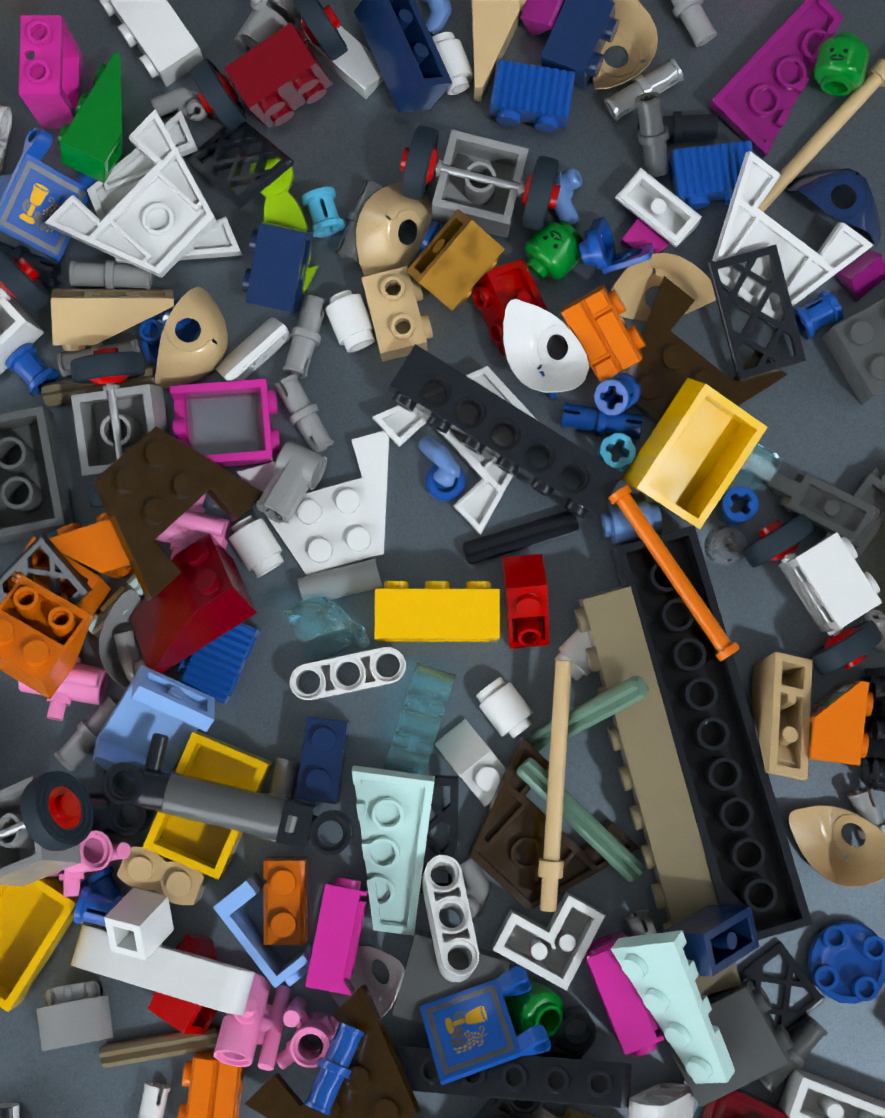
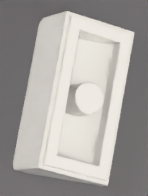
[308,26,384,99]
[615,168,702,247]
[215,317,290,382]

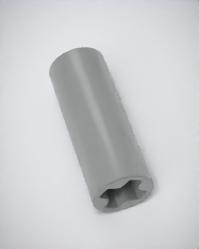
[297,558,382,607]

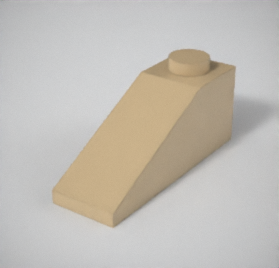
[471,0,527,102]
[51,289,174,351]
[751,652,813,780]

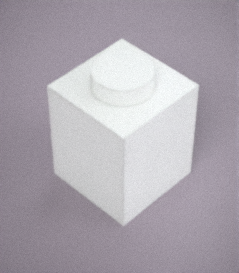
[104,888,174,960]

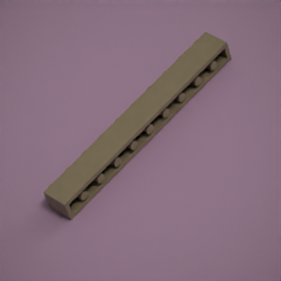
[574,585,741,995]

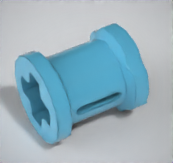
[301,187,346,238]
[596,433,636,473]

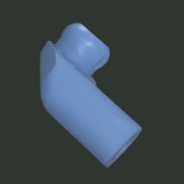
[423,0,452,37]
[554,168,583,225]
[419,435,461,487]

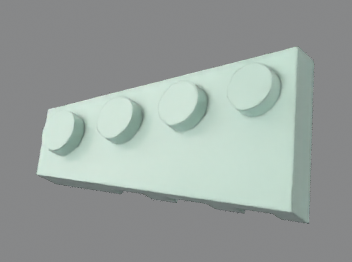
[352,765,435,936]
[611,930,735,1084]

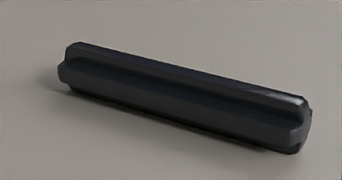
[463,511,579,564]

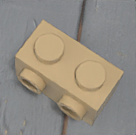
[361,266,433,362]

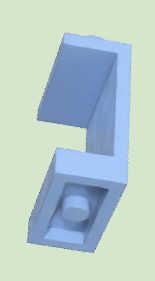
[93,665,215,780]
[213,872,313,988]

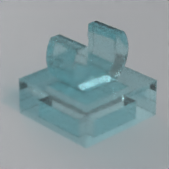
[734,443,782,490]

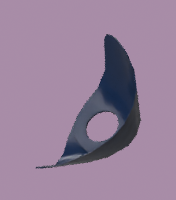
[785,168,881,245]

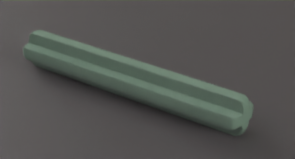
[525,676,649,753]
[516,758,644,882]

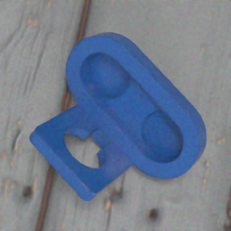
[579,217,654,274]

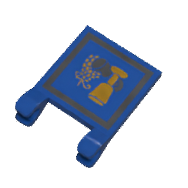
[0,128,98,262]
[419,966,551,1085]

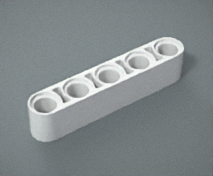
[71,924,255,1015]

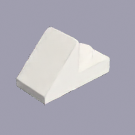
[434,719,506,807]

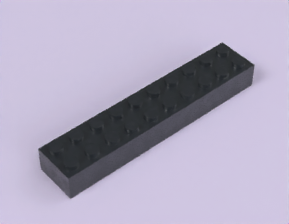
[611,525,813,940]

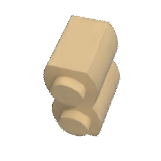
[117,842,209,905]

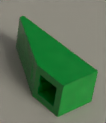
[57,52,123,184]

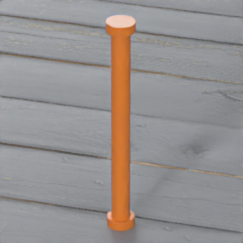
[608,484,740,662]

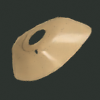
[593,0,658,89]
[356,182,432,277]
[611,253,716,321]
[154,286,228,388]
[789,805,885,887]

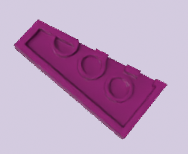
[708,0,843,158]

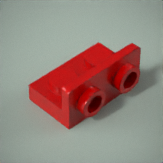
[472,259,549,355]

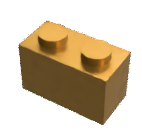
[407,209,505,311]

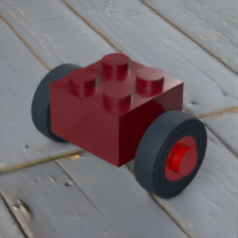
[190,0,348,130]

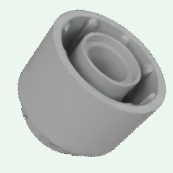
[36,981,114,1052]

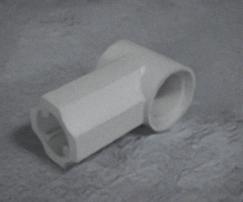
[256,441,327,524]

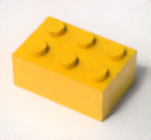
[621,378,768,530]
[374,581,500,642]
[142,731,273,880]
[0,877,79,1012]

